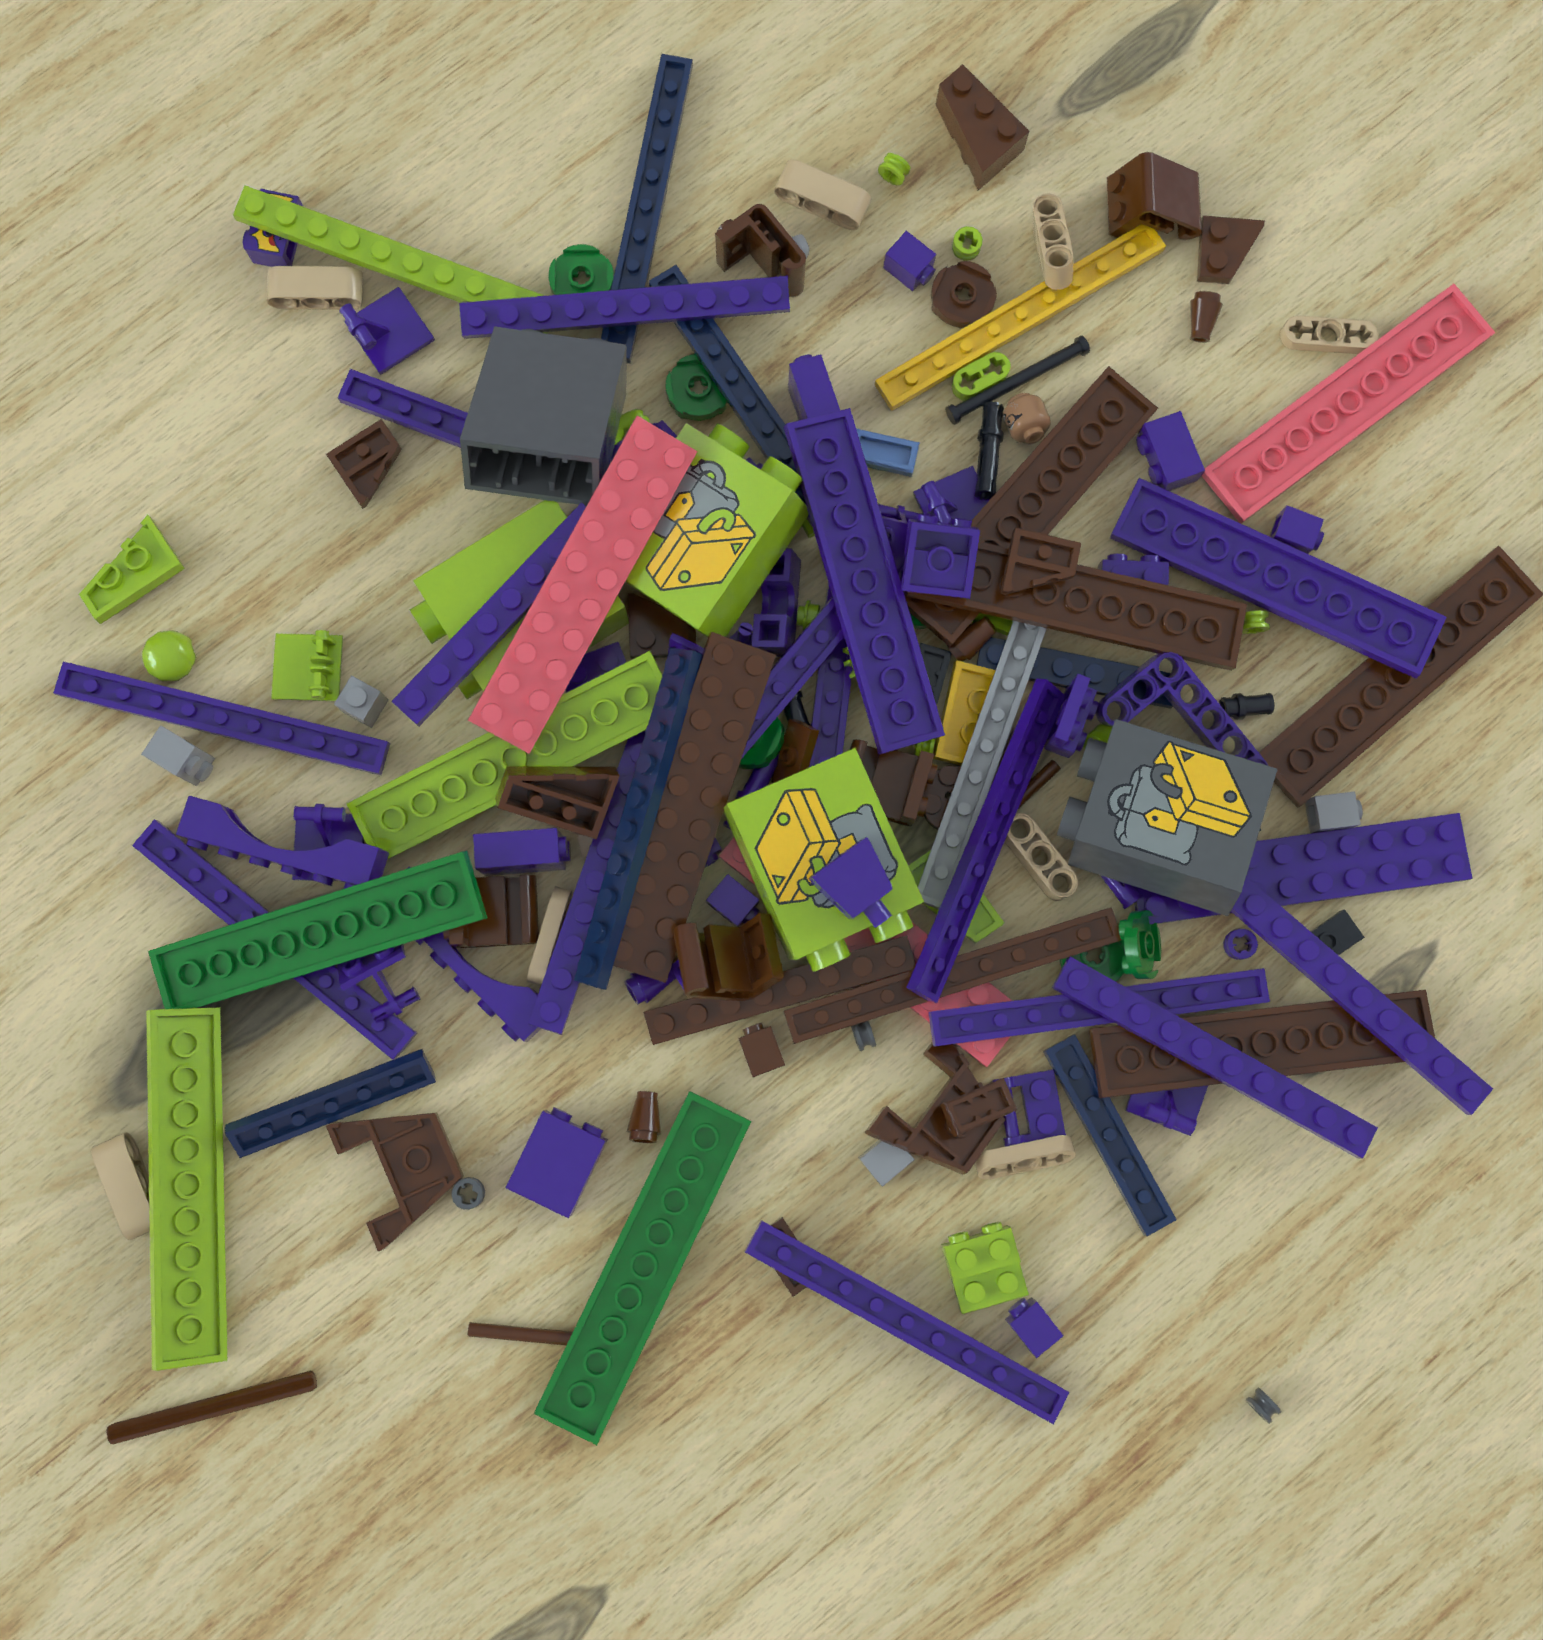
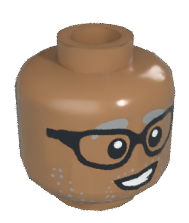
[1003,393,1051,444]

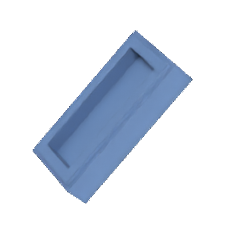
[856,429,920,477]

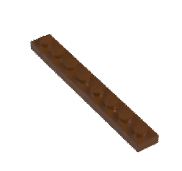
[643,935,916,1045]

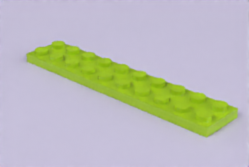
[346,651,663,860]
[146,1007,228,1371]

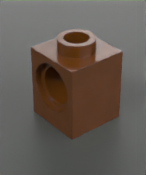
[738,1022,785,1077]

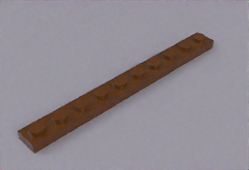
[784,907,1122,1044]

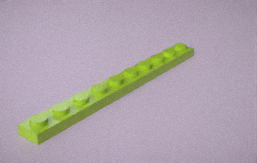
[233,185,548,334]

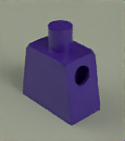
[808,837,893,928]

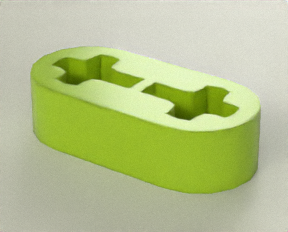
[952,352,1011,401]

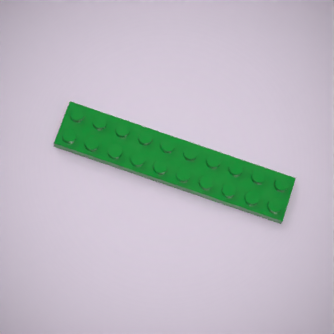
[148,851,487,1009]
[534,1091,752,1446]

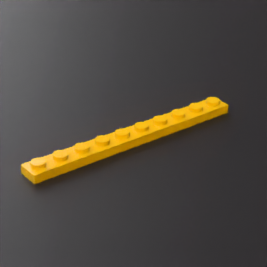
[874,224,1166,411]

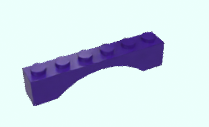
[176,796,389,889]
[407,867,541,1042]

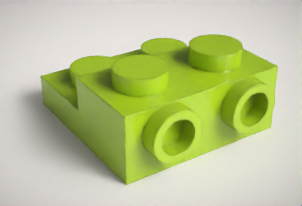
[941,1222,1029,1314]

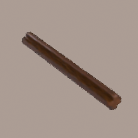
[106,1371,317,1444]

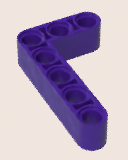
[1095,652,1268,766]

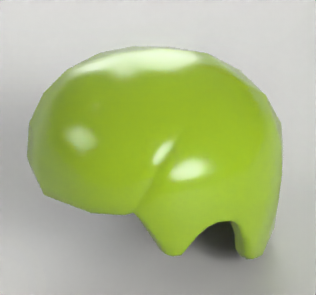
[142,630,196,682]

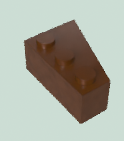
[935,64,1030,191]
[495,767,620,840]

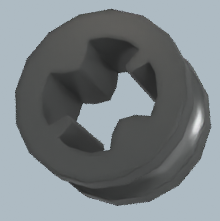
[851,1021,876,1051]
[452,1177,485,1210]
[1246,1387,1282,1424]

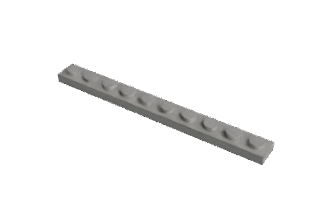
[918,621,1047,909]

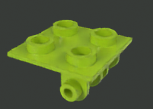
[271,630,343,701]

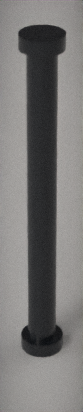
[945,335,1090,425]

